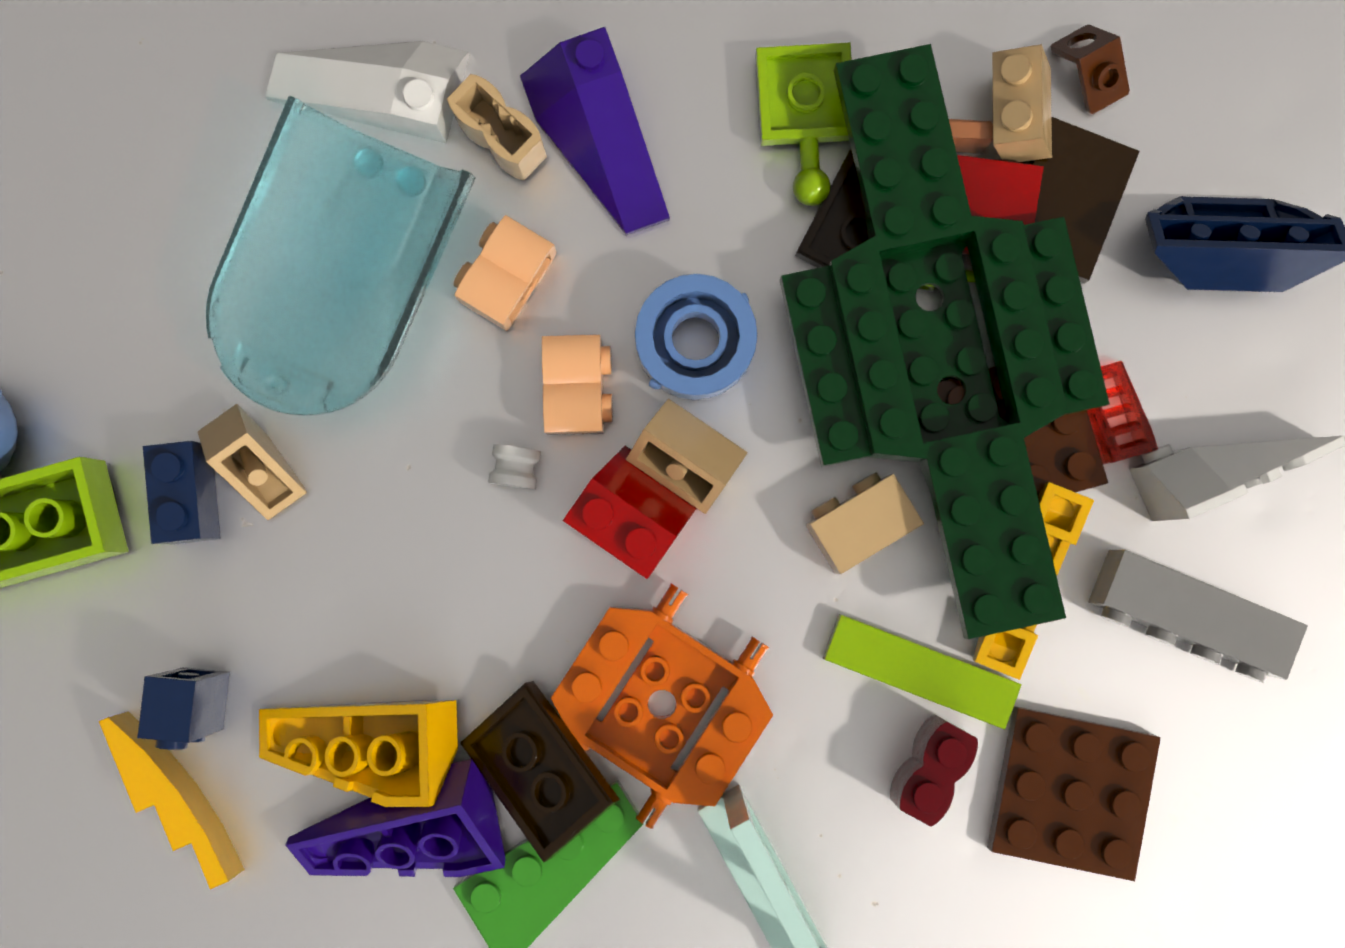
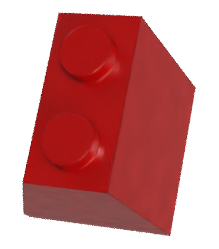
[562,445,697,579]

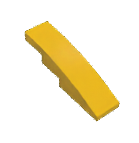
[99,712,245,889]

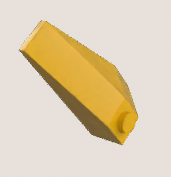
[259,700,458,807]

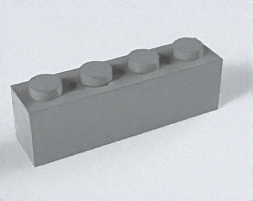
[1088,550,1308,683]

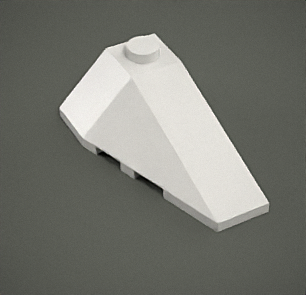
[265,41,469,143]
[1129,435,1345,521]

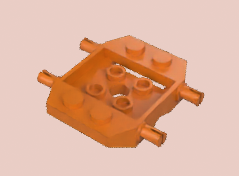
[551,583,773,829]

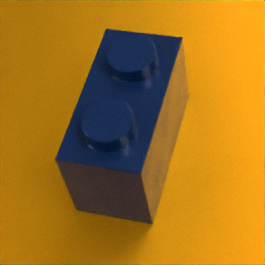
[143,441,221,544]
[137,667,230,750]

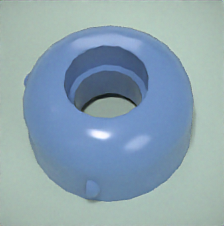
[635,274,757,400]

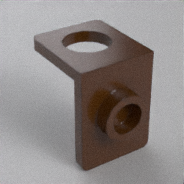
[1050,25,1130,114]

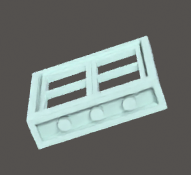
[697,785,828,948]

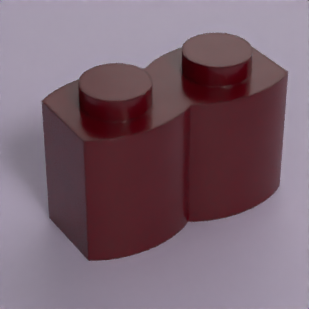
[890,714,978,827]

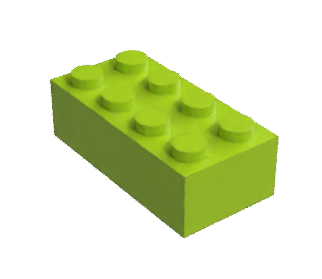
[0,457,129,588]

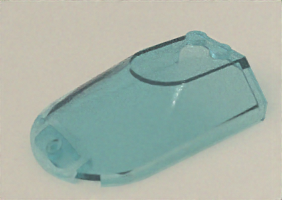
[206,96,476,415]

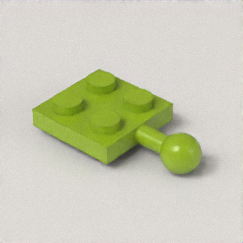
[755,42,852,206]

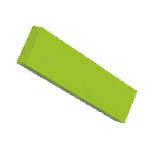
[823,614,1022,730]

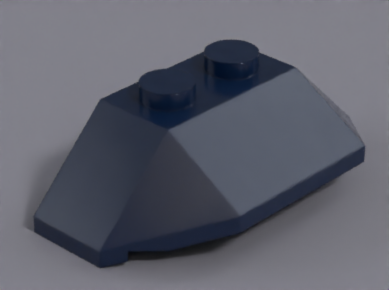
[1145,196,1345,292]

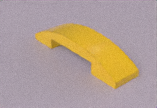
[973,482,1094,680]

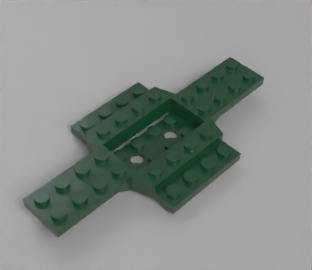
[779,44,1110,639]

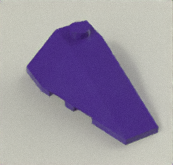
[520,27,670,235]
[285,759,506,877]

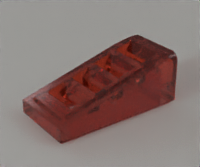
[1087,361,1158,464]

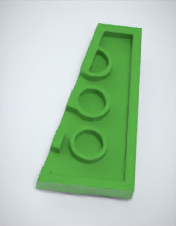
[453,780,643,948]

